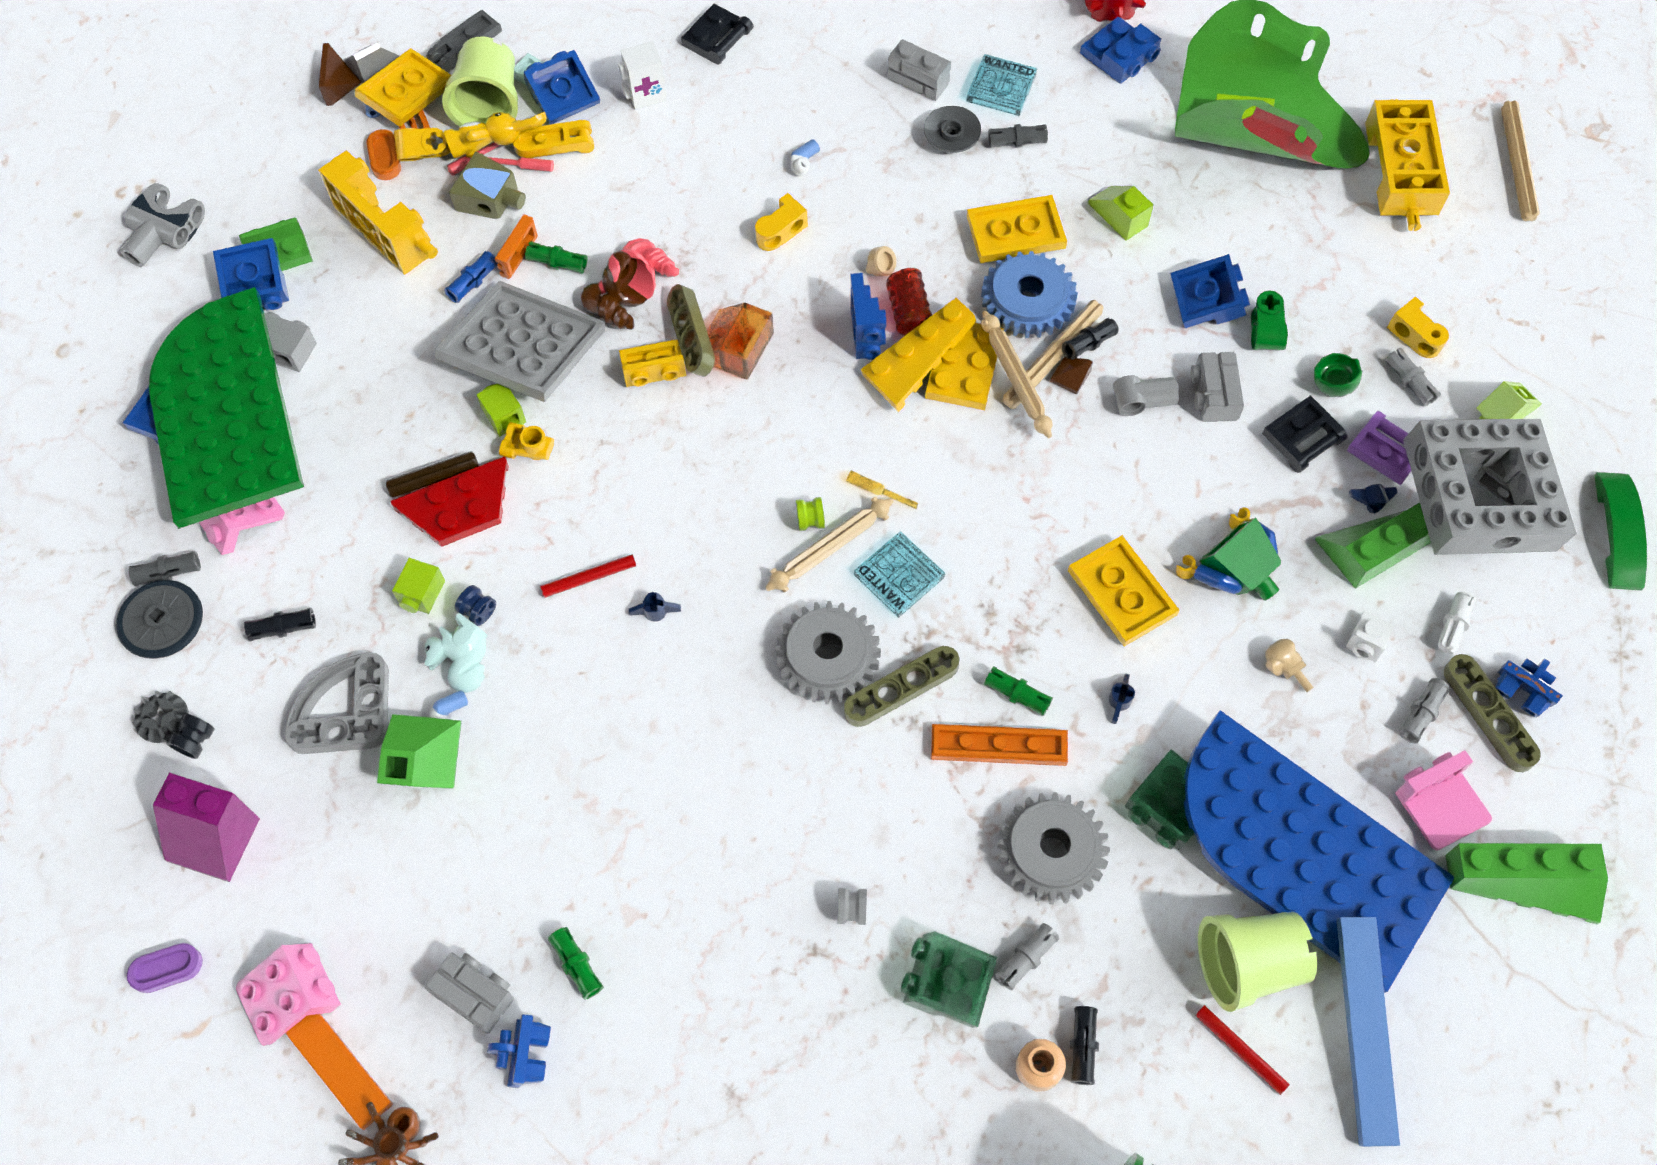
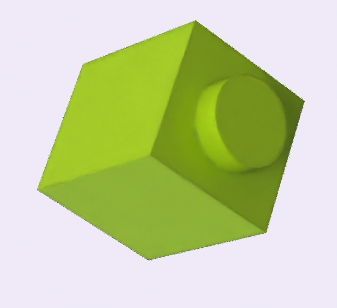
[476,383,526,437]
[392,557,445,614]

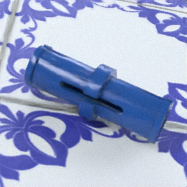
[444,251,498,303]

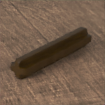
[386,451,479,497]

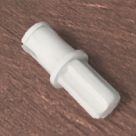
[1438,591,1477,654]

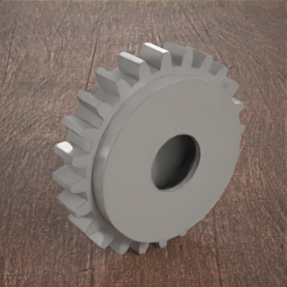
[775,601,881,704]
[997,792,1110,904]

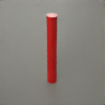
[540,554,636,598]
[1195,1005,1290,1095]

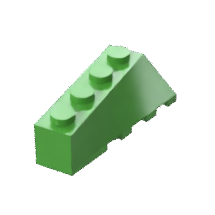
[1315,502,1431,589]
[1445,843,1608,924]

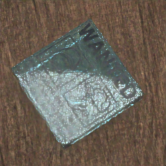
[966,54,1037,116]
[854,531,945,618]

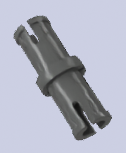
[988,124,1048,148]
[128,551,201,586]

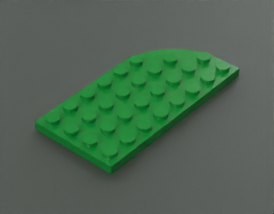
[149,287,304,529]

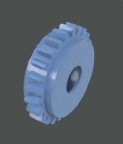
[981,251,1078,338]

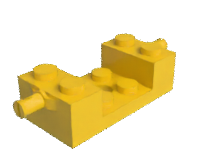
[1365,99,1450,231]
[318,150,438,275]

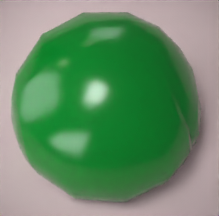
[1314,353,1363,397]

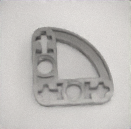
[285,652,389,754]

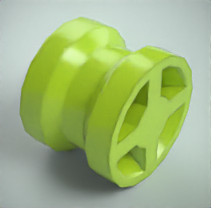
[796,497,825,531]

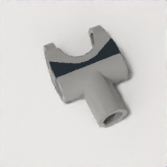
[120,183,205,267]

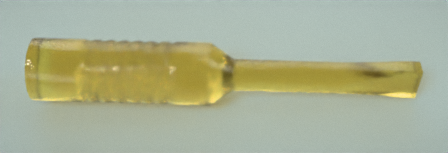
[846,470,918,509]

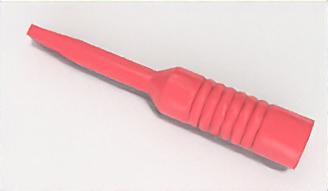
[447,143,500,176]
[488,157,554,172]

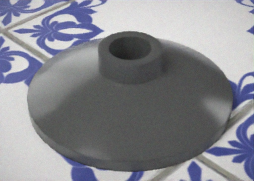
[924,106,981,153]

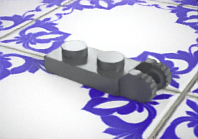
[426,10,502,72]

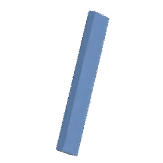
[1336,917,1400,1147]

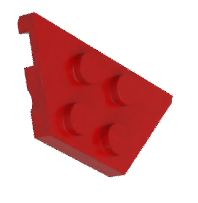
[390,456,509,547]

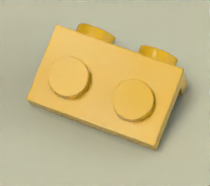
[619,339,686,387]

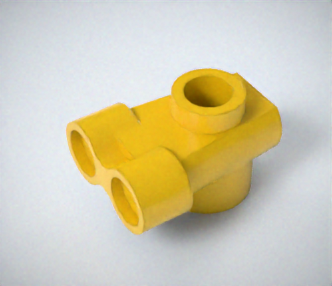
[499,422,554,460]

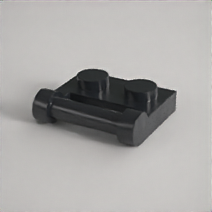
[681,3,754,65]
[1262,395,1348,473]

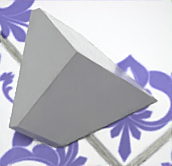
[344,42,400,83]

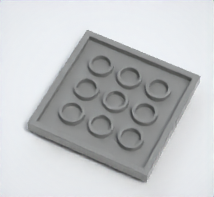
[435,281,605,402]

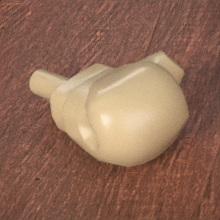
[1265,639,1314,692]

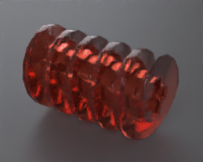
[886,268,932,336]

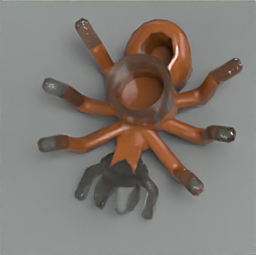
[338,1102,439,1165]

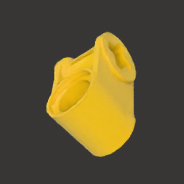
[394,128,451,161]

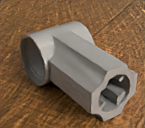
[1113,375,1179,416]

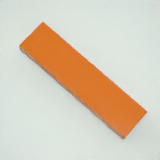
[931,724,1068,766]
[286,1014,393,1130]

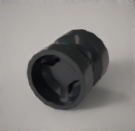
[166,713,215,759]

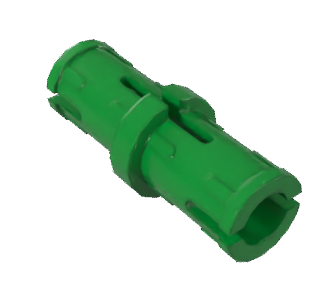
[525,241,588,274]
[984,666,1053,716]
[548,927,604,1000]

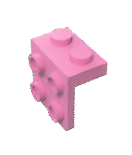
[199,497,285,555]
[1395,750,1492,850]
[236,943,341,1046]

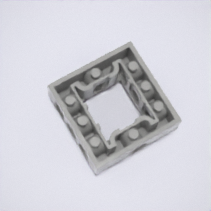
[1403,419,1577,555]

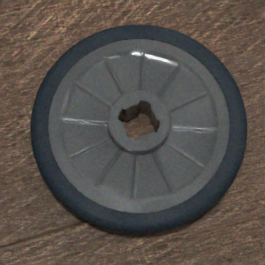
[116,580,203,659]

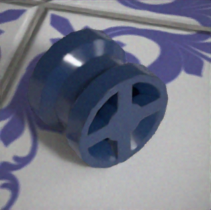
[454,585,496,626]

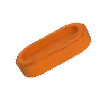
[367,129,401,180]

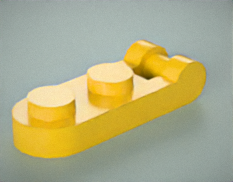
[513,120,594,158]

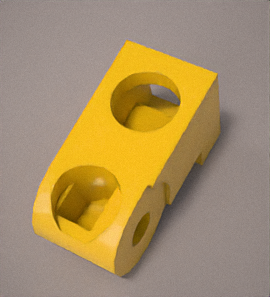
[755,193,808,251]
[1387,296,1449,358]

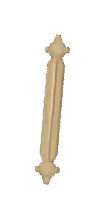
[981,310,1053,439]
[765,496,894,593]

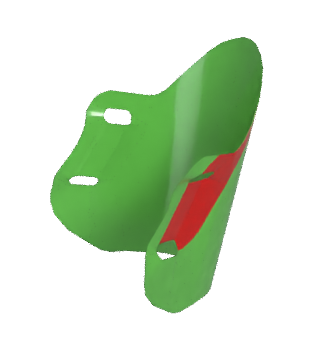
[1175,0,1370,168]

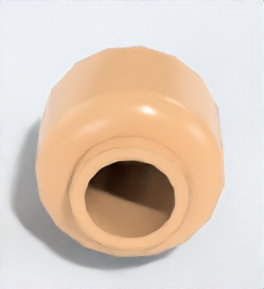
[1016,1039,1066,1092]

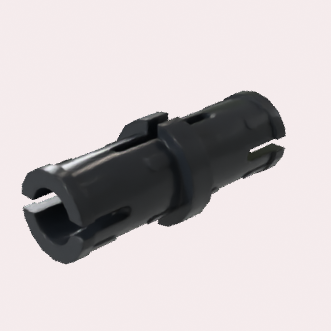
[1062,318,1119,360]
[244,608,316,641]
[1070,1006,1099,1085]

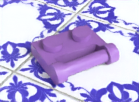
[1347,410,1412,486]

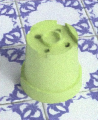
[442,37,518,127]
[1198,912,1317,1012]

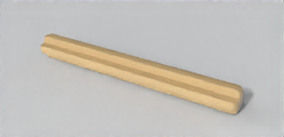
[1501,100,1540,221]
[1003,300,1104,409]

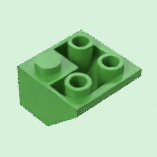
[377,714,462,789]

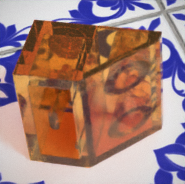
[699,302,774,380]

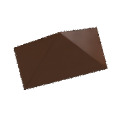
[319,43,362,106]

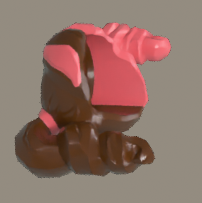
[581,238,679,330]

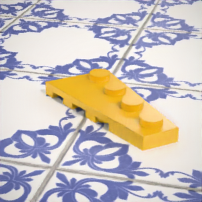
[861,298,977,412]

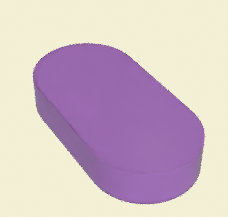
[127,943,203,993]

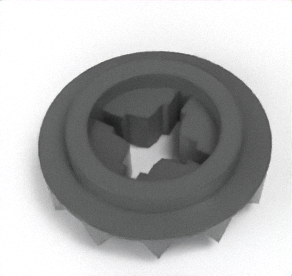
[132,691,189,743]

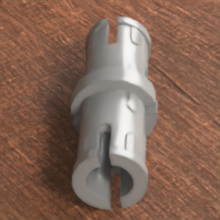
[1385,348,1441,406]
[1399,678,1451,743]
[995,923,1060,991]

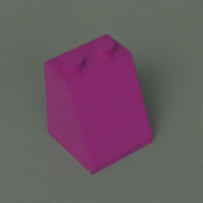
[153,772,260,882]

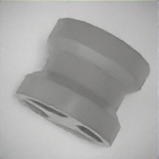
[837,888,867,925]

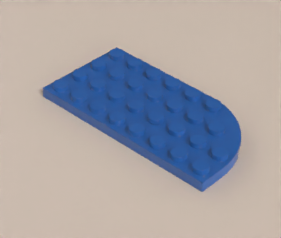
[1184,710,1454,993]

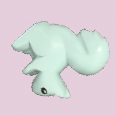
[425,612,488,693]

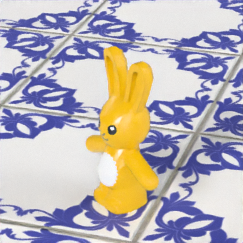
[444,112,547,158]

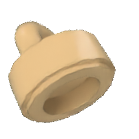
[866,246,896,277]

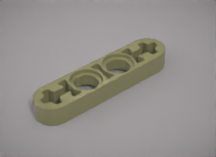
[667,284,715,377]
[844,646,960,727]
[1444,654,1541,773]

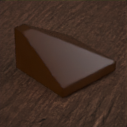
[1050,357,1093,394]

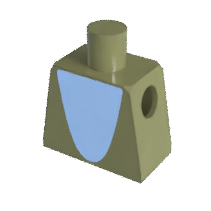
[449,152,526,219]

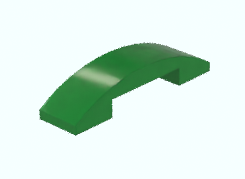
[1594,472,1647,591]

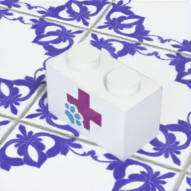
[618,41,667,110]

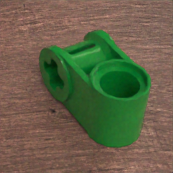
[1250,290,1288,350]

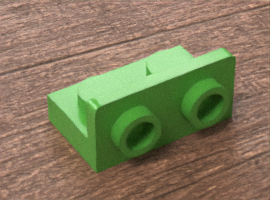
[239,217,313,271]

